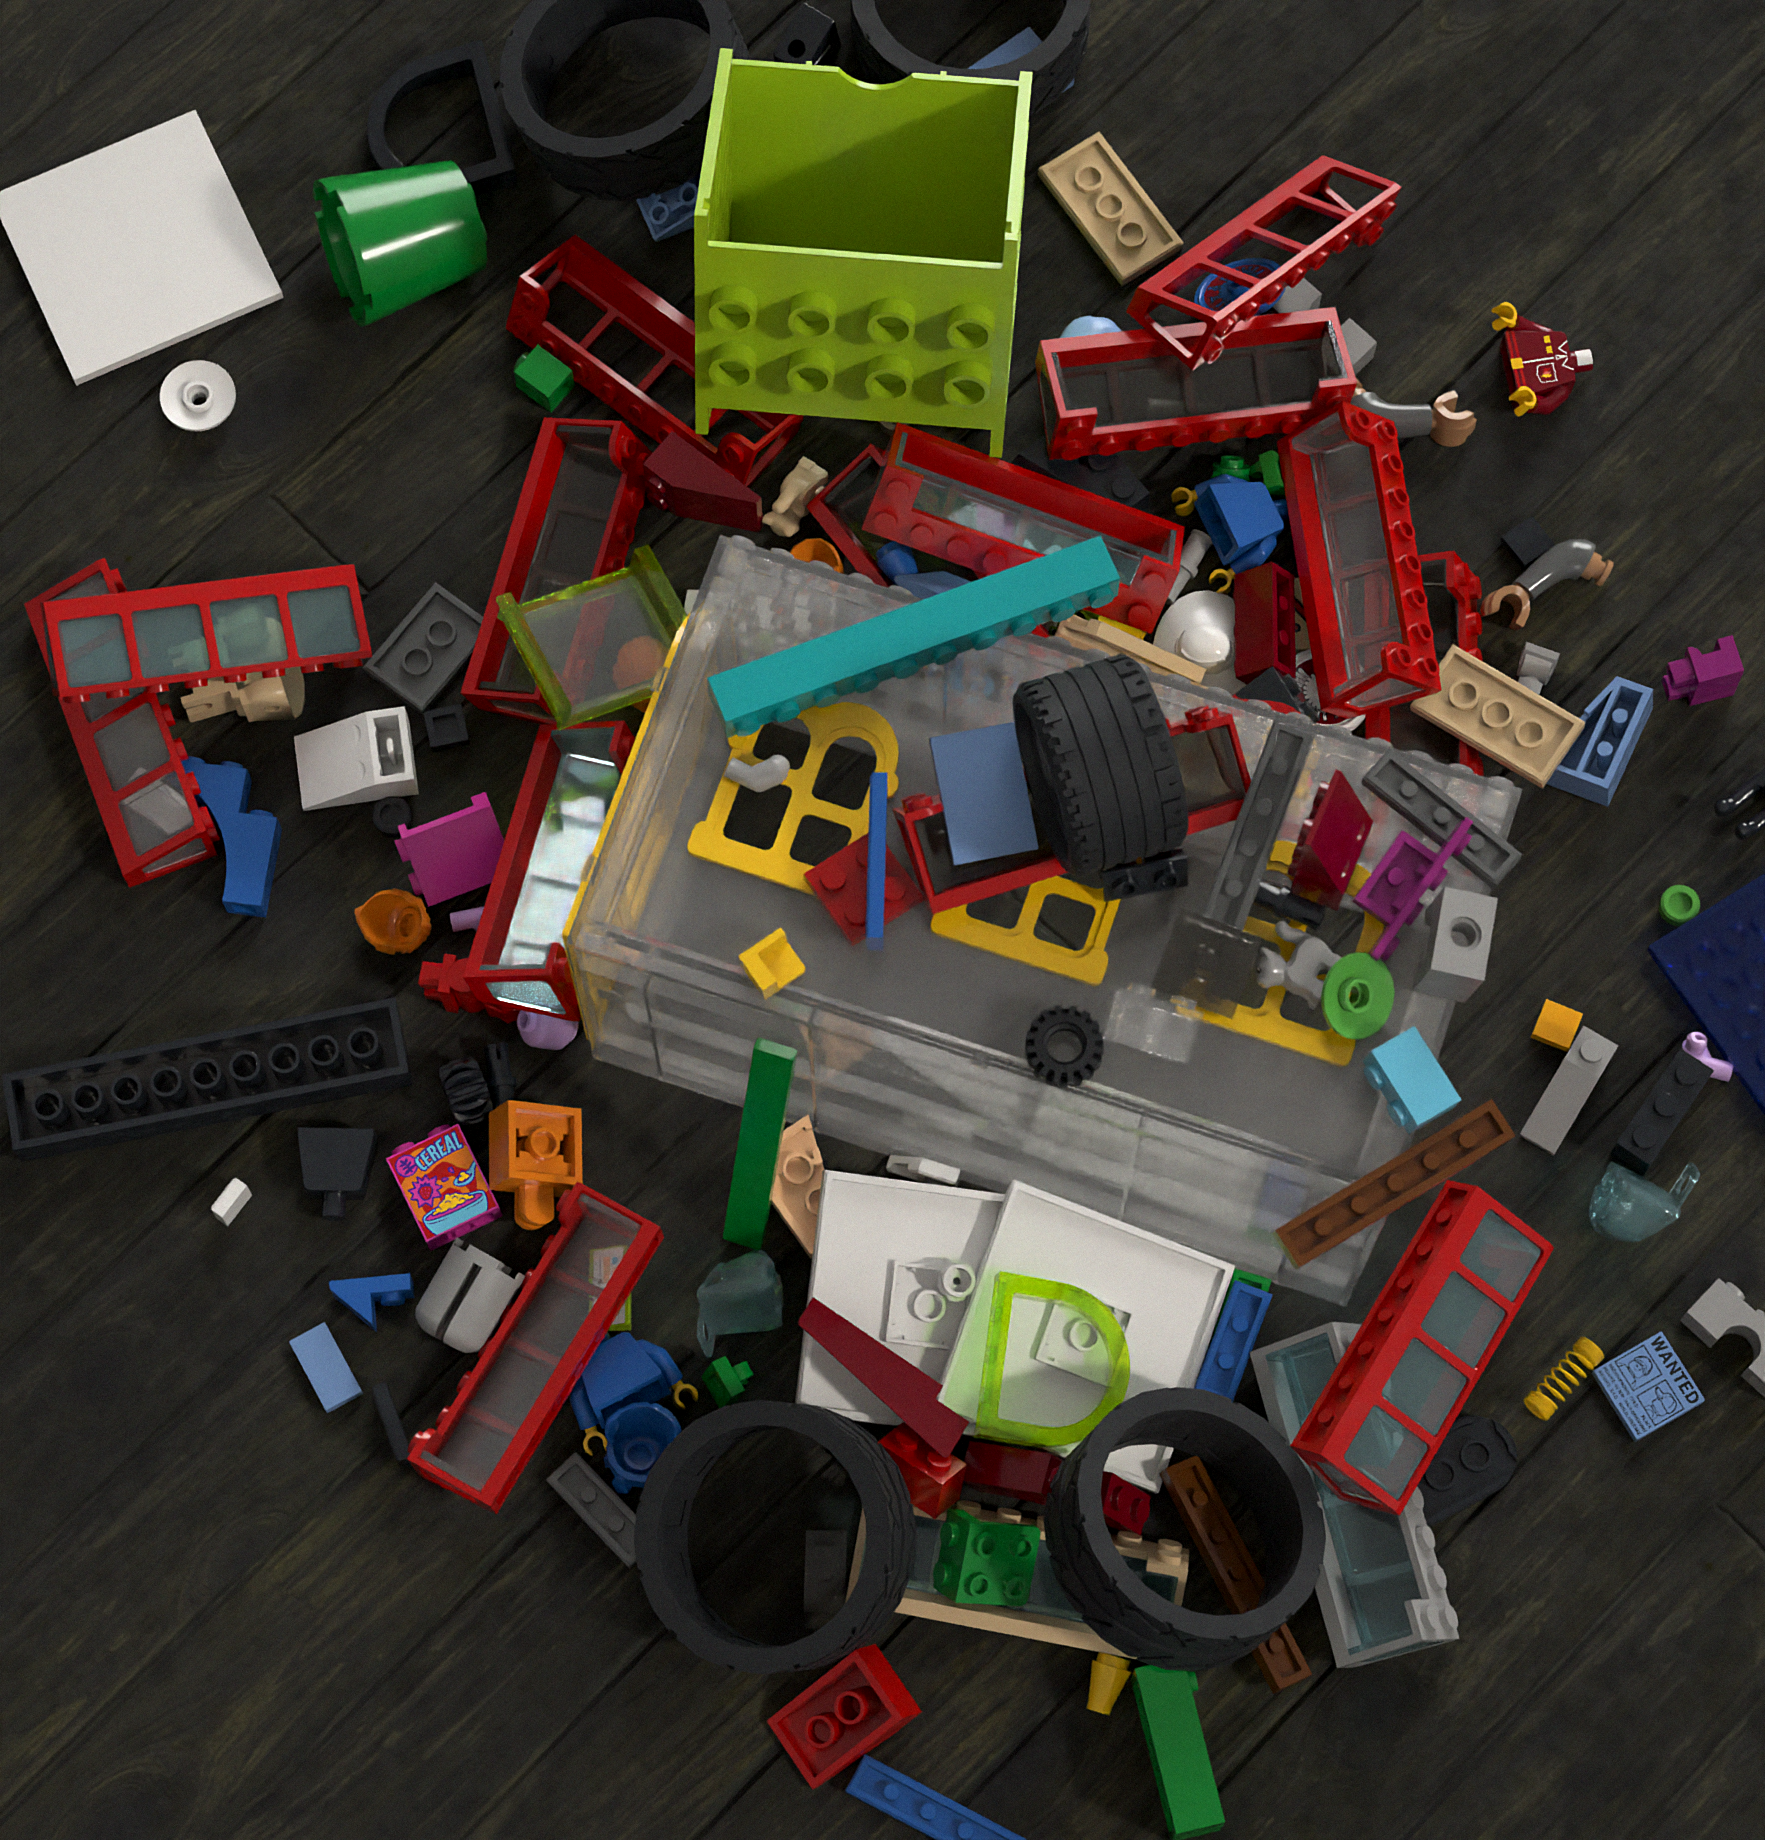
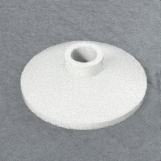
[160,360,236,431]

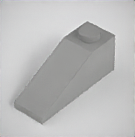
[1519,1026,1618,1156]

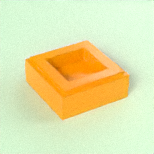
[1531,999,1583,1052]

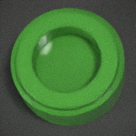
[1659,885,1700,926]

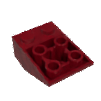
[1287,769,1373,911]

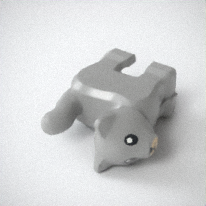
[1254,921,1341,1010]

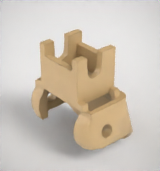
[167,603,305,723]

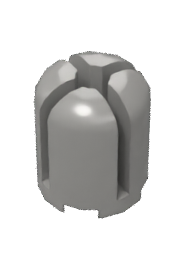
[415,1237,525,1353]

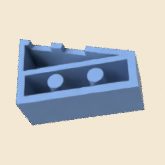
[1546,676,1653,807]

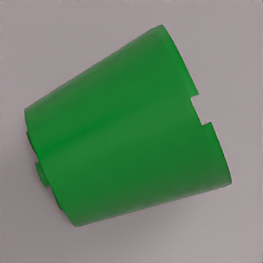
[313,160,487,327]

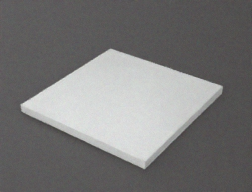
[0,110,284,386]
[795,1170,1019,1442]
[936,1179,1235,1494]

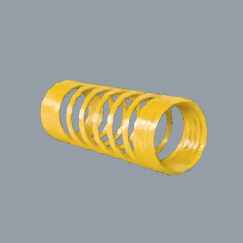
[1523,1337,1604,1421]

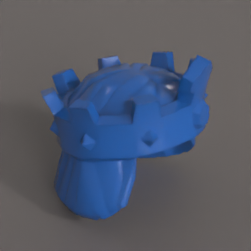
[604,1401,682,1494]

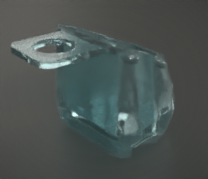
[1589,1162,1700,1243]
[697,1250,784,1357]

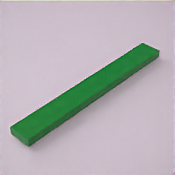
[722,1037,798,1251]

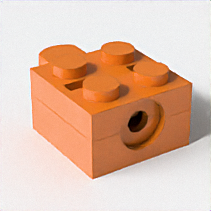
[489,1100,583,1230]

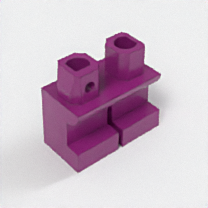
[1661,635,1744,706]

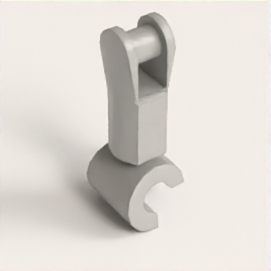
[1517,642,1560,694]

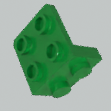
[933,1509,1041,1606]

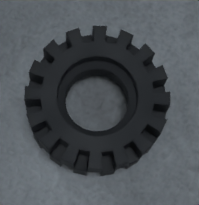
[1025,1005,1104,1088]

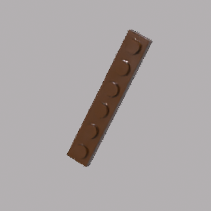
[1272,1099,1516,1271]
[1159,1456,1312,1694]

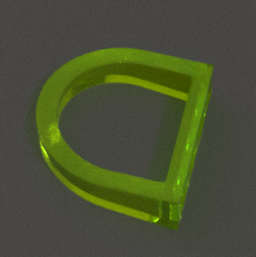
[974,1271,1130,1448]

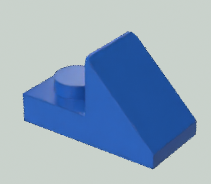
[329,1273,415,1332]

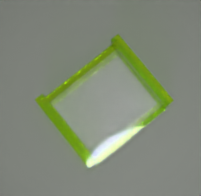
[496,544,687,730]

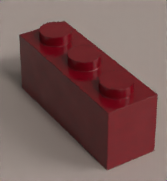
[1233,562,1296,685]

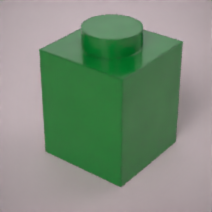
[513,345,575,413]

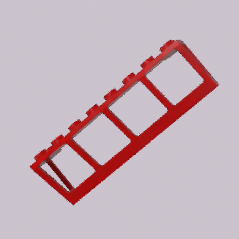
[1126,155,1401,371]
[505,235,804,488]

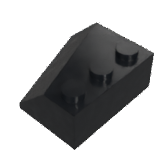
[1011,435,1150,544]

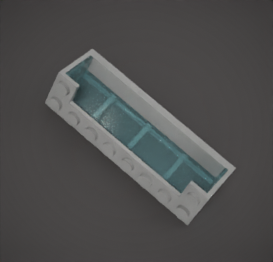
[1249,1322,1459,1668]

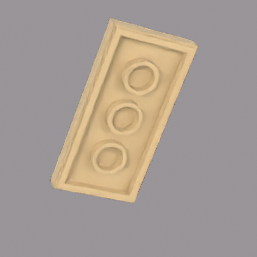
[1038,132,1184,286]
[1410,644,1585,789]

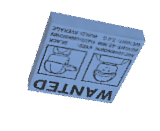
[1591,1331,1705,1442]

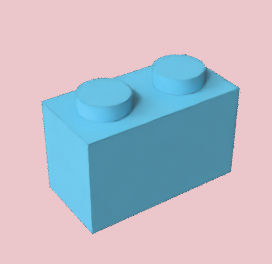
[1362,1026,1461,1135]

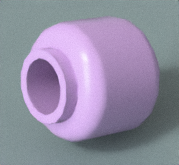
[517,996,578,1050]

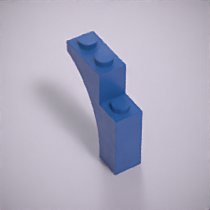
[168,756,282,918]

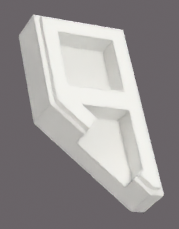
[886,1155,960,1188]

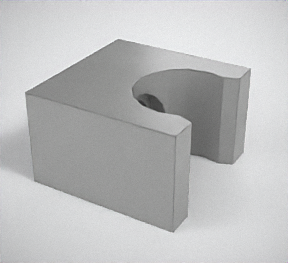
[1412,887,1498,1002]

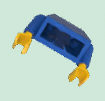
[1171,474,1289,595]
[570,1331,698,1455]

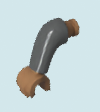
[1350,379,1477,447]
[1480,539,1614,631]

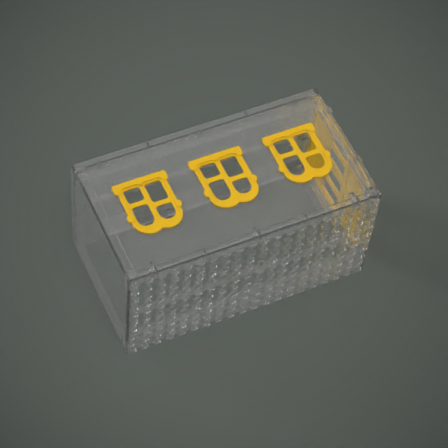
[562,535,1523,1307]

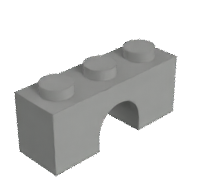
[1261,278,1377,379]
[1680,1278,1765,1397]

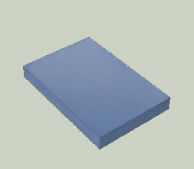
[928,722,1039,865]

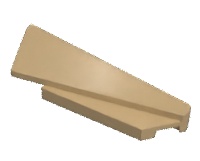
[1054,615,1230,708]

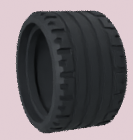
[1012,653,1189,877]

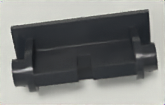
[1098,848,1188,902]

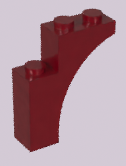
[963,1441,1151,1535]

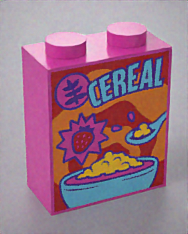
[386,1124,502,1251]

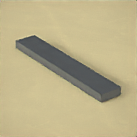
[1184,719,1316,978]

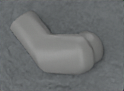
[724,755,790,792]

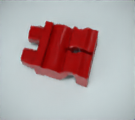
[418,954,531,1023]

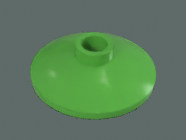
[1321,952,1394,1039]

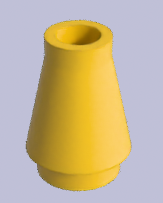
[1086,1652,1131,1716]

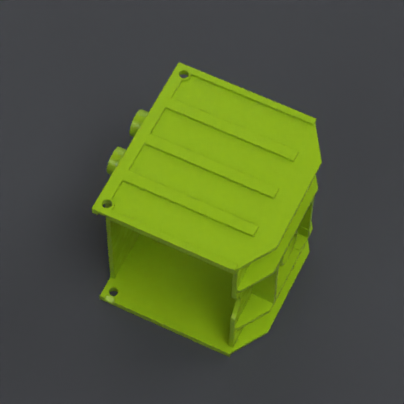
[694,48,1033,458]

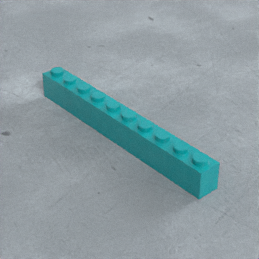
[707,536,1120,738]

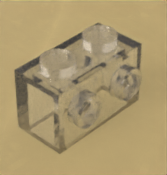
[1103,982,1205,1063]

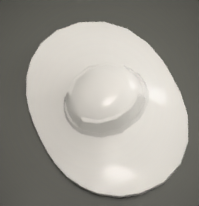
[1153,591,1246,697]

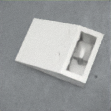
[294,706,419,811]

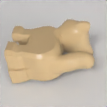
[762,457,828,537]

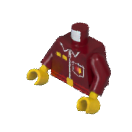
[1491,302,1593,416]

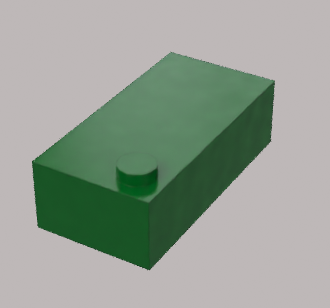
[1130,1665,1225,1840]

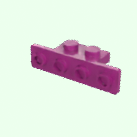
[1352,817,1473,961]

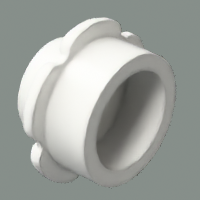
[937,1262,976,1302]

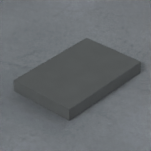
[363,582,483,716]

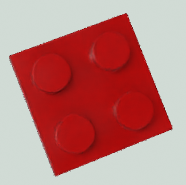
[804,832,923,947]

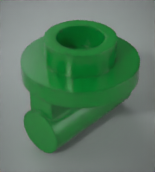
[1211,455,1251,482]

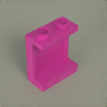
[395,792,504,907]

